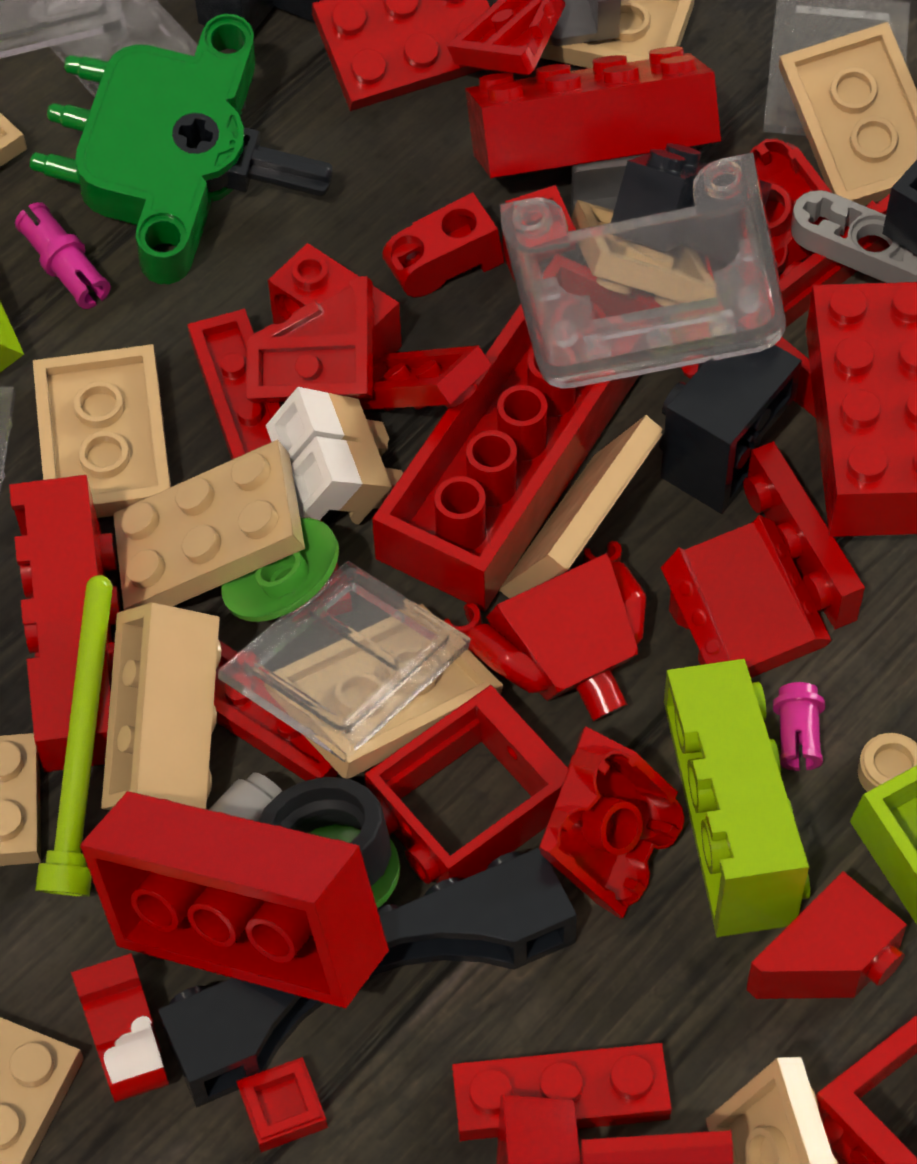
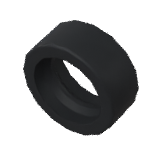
[258,777,392,887]

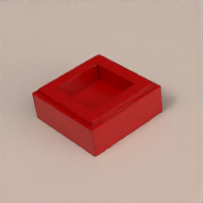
[236,1057,328,1153]

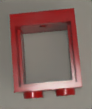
[365,685,568,884]

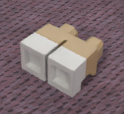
[265,387,403,525]

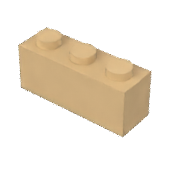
[101,602,221,810]

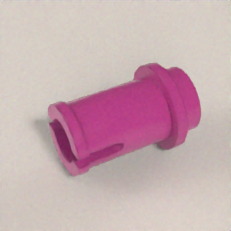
[773,682,825,771]

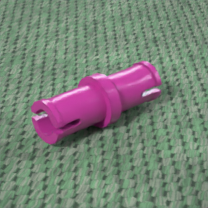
[15,202,111,309]

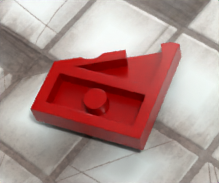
[446,0,566,75]
[246,276,373,403]

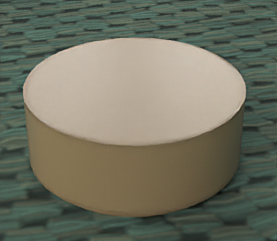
[858,733,917,792]

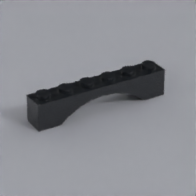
[158,847,577,1108]

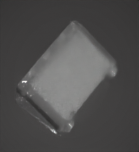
[500,152,786,388]

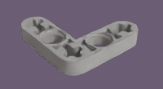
[791,190,917,283]

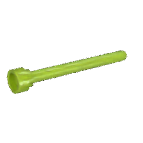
[35,575,113,897]

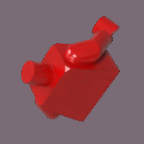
[443,541,647,722]

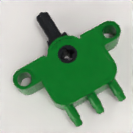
[29,14,333,284]

